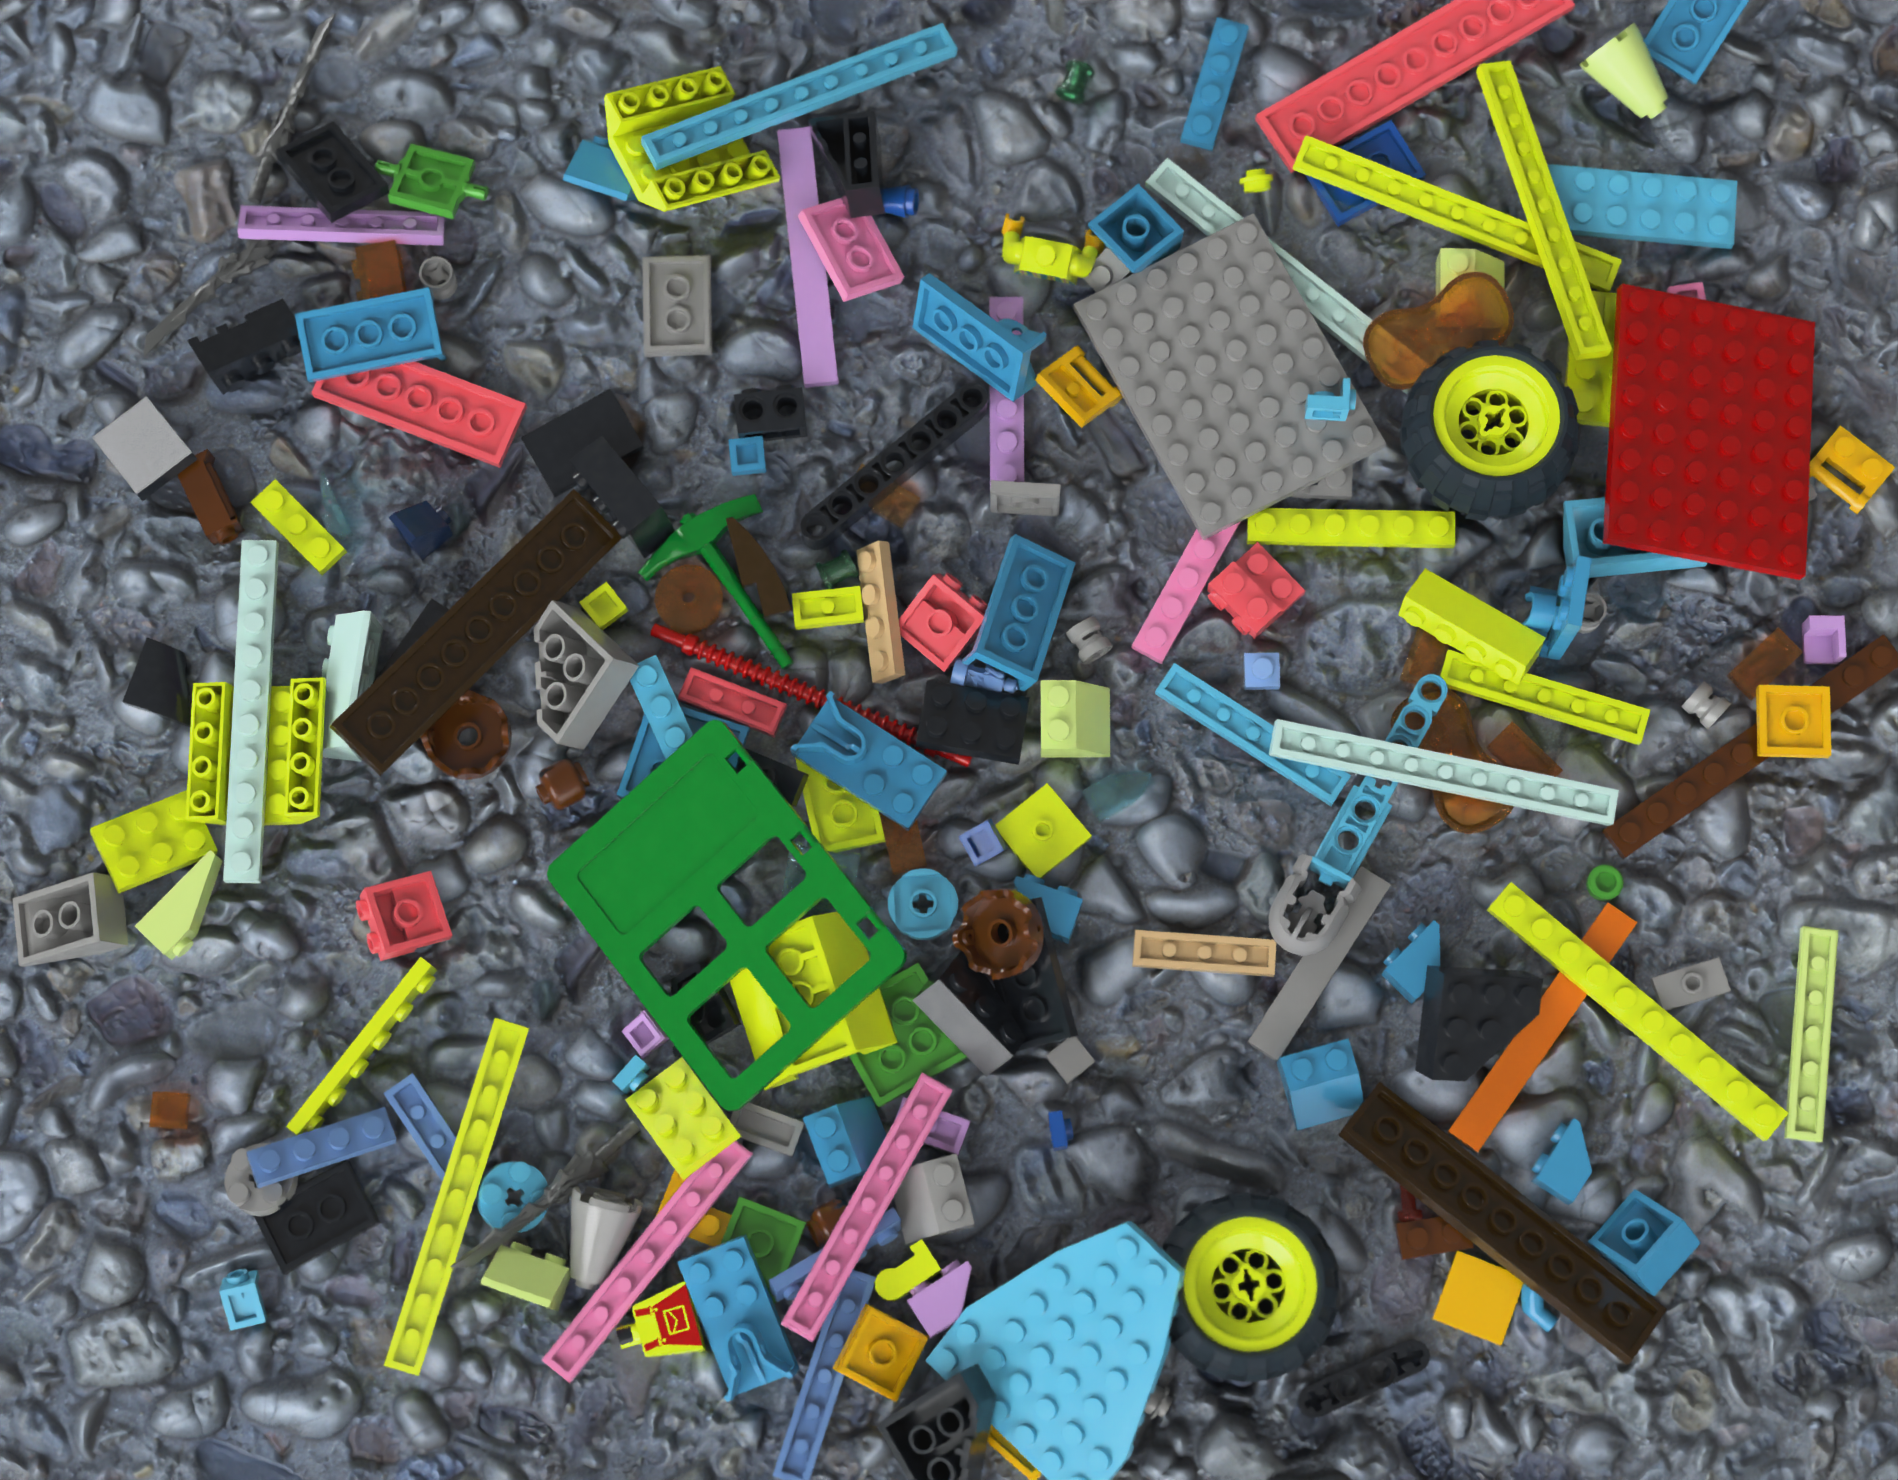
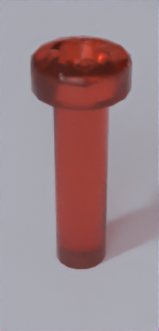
[1397,1185,1423,1222]

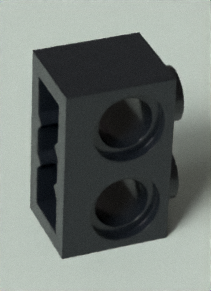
[734,384,808,441]

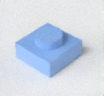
[1243,653,1280,690]

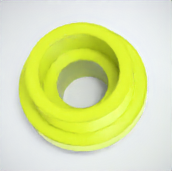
[1239,169,1273,193]

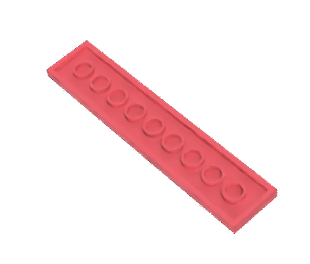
[1255,0,1575,173]

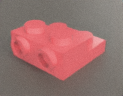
[1207,542,1306,640]
[899,573,988,672]
[356,871,453,961]

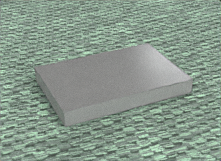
[643,255,713,357]

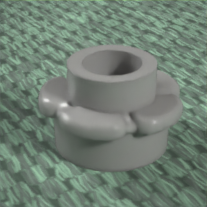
[1144,1385,1173,1420]

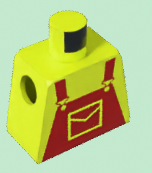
[616,1282,706,1357]

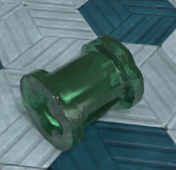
[1056,60,1095,104]
[815,549,859,589]

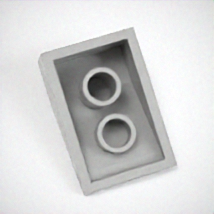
[13,872,128,967]

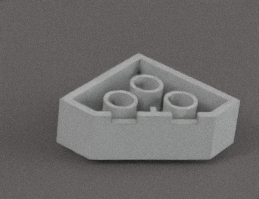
[534,600,639,750]

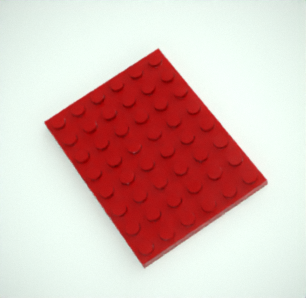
[1603,283,1815,580]

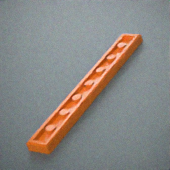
[1447,902,1638,1153]

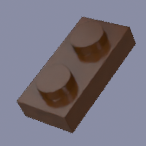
[1395,1216,1474,1260]

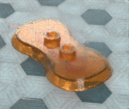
[1363,272,1514,390]
[1390,687,1514,834]

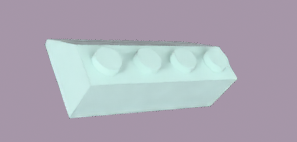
[322,610,383,762]

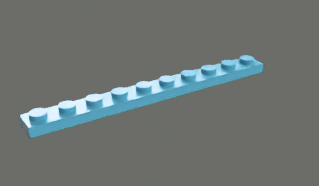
[641,23,958,171]

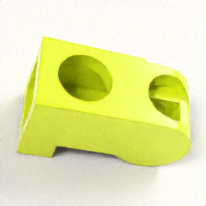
[875,1239,942,1301]

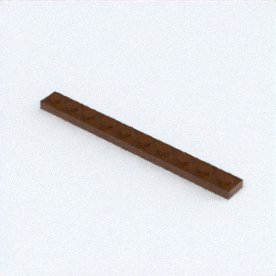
[1602,634,1898,860]

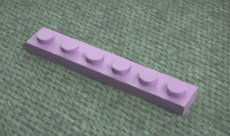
[238,206,445,246]
[989,297,1024,486]

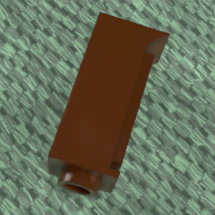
[177,449,245,545]

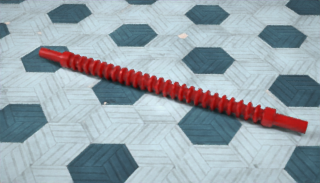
[650,623,973,768]

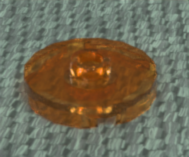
[654,565,724,634]

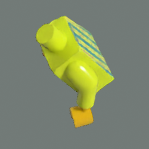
[1001,213,1105,285]

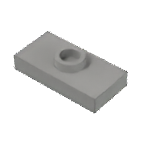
[1650,957,1731,1011]

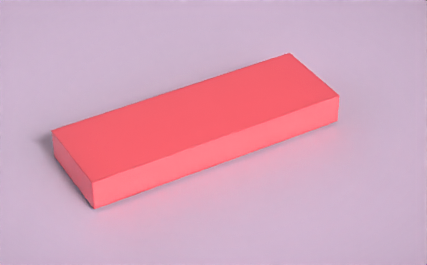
[678,667,788,738]

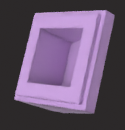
[622,1009,669,1059]

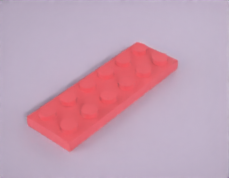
[311,362,527,468]

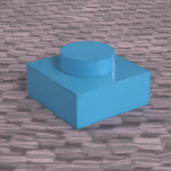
[728,436,767,476]

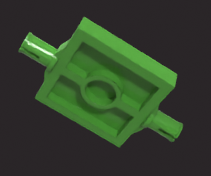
[375,144,489,219]

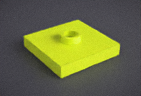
[995,783,1092,879]

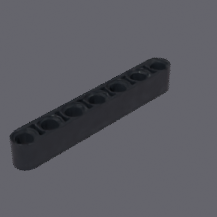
[800,382,988,550]

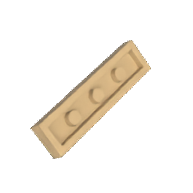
[856,541,905,684]
[1132,930,1276,977]

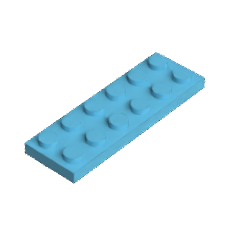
[1547,164,1737,249]

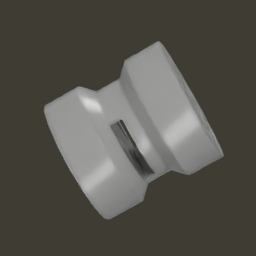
[419,256,458,300]
[1578,591,1607,634]
[1066,616,1113,664]
[1681,681,1731,729]

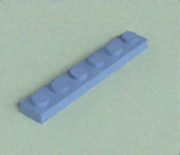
[772,1270,876,1480]

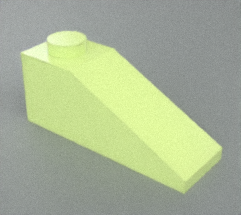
[135,850,223,960]

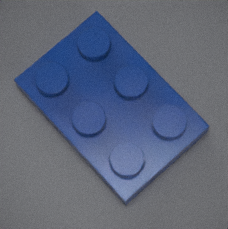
[1305,120,1426,227]

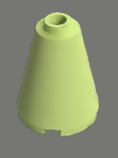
[1579,23,1669,120]

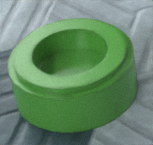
[1586,865,1623,901]

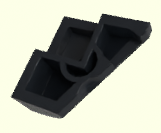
[123,638,191,727]
[671,962,741,1057]

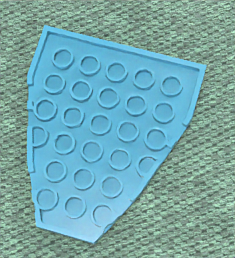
[925,1221,1185,1480]

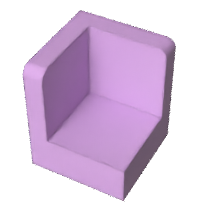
[1802,615,1846,665]

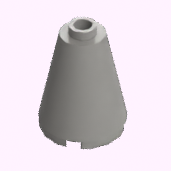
[570,1186,643,1290]

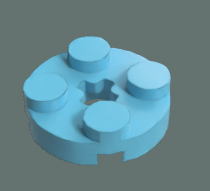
[888,868,958,940]
[477,1161,549,1233]

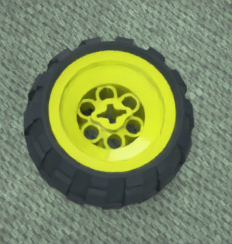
[1400,340,1581,521]
[1161,1192,1341,1383]

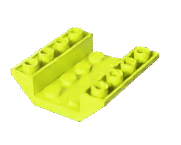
[604,66,780,212]
[185,677,326,826]
[730,912,898,1090]

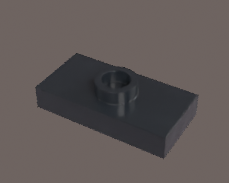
[737,748,809,807]

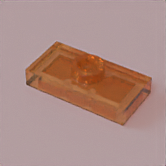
[879,812,927,875]

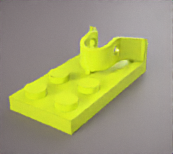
[1565,291,1617,427]

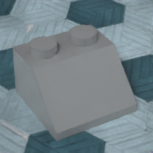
[894,1154,975,1245]

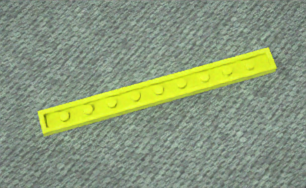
[1476,60,1612,361]
[1292,135,1622,292]
[1487,882,1789,1141]
[384,1018,529,1376]

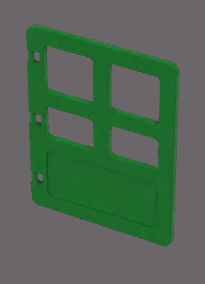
[547,720,907,1111]

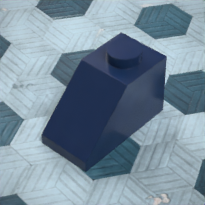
[389,500,454,561]

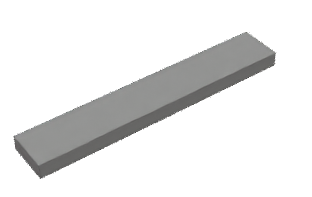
[1247,866,1391,1062]

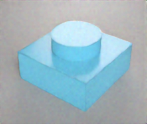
[612,1055,650,1094]

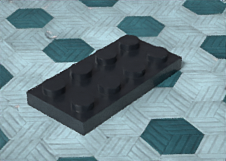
[993,897,1078,1051]

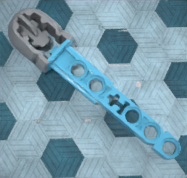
[1268,674,1448,956]

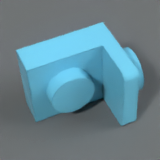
[1304,378,1356,421]
[219,1269,267,1330]

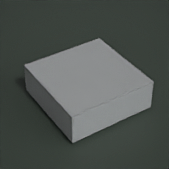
[1046,1036,1096,1085]

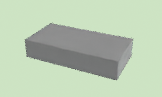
[730,1102,805,1157]

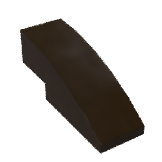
[726,517,792,618]

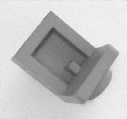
[1083,247,1133,292]

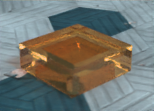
[149,1091,191,1130]

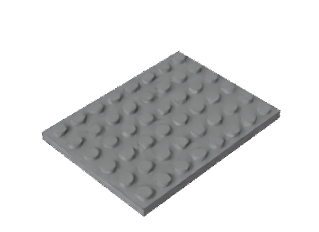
[1073,213,1386,540]

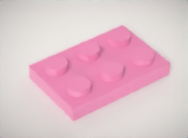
[798,198,904,302]

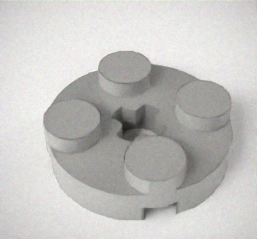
[224,1143,298,1216]

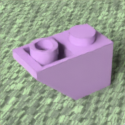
[907,1260,972,1339]

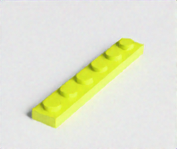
[1247,508,1455,548]
[1440,649,1650,745]
[286,957,437,1135]

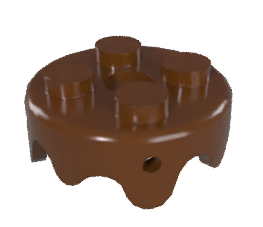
[421,690,512,780]
[952,888,1044,980]

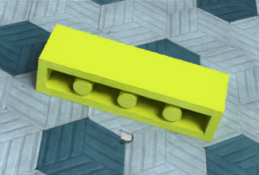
[1398,568,1546,685]

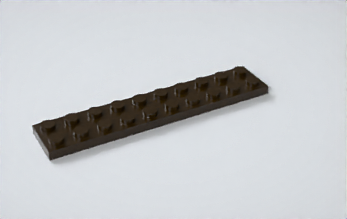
[330,489,622,776]
[1338,1082,1667,1365]

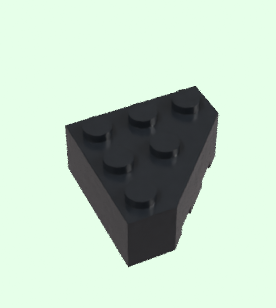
[1415,966,1543,1081]
[876,1364,996,1480]

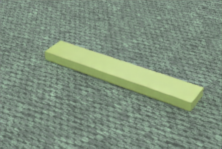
[1784,926,1838,1143]

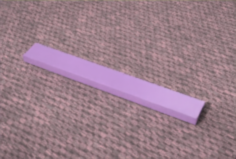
[777,127,839,388]

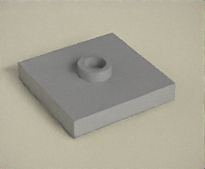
[990,480,1061,517]

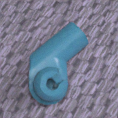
[1521,1284,1559,1332]

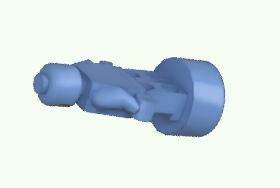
[950,657,1019,693]

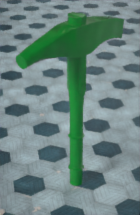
[638,494,794,670]

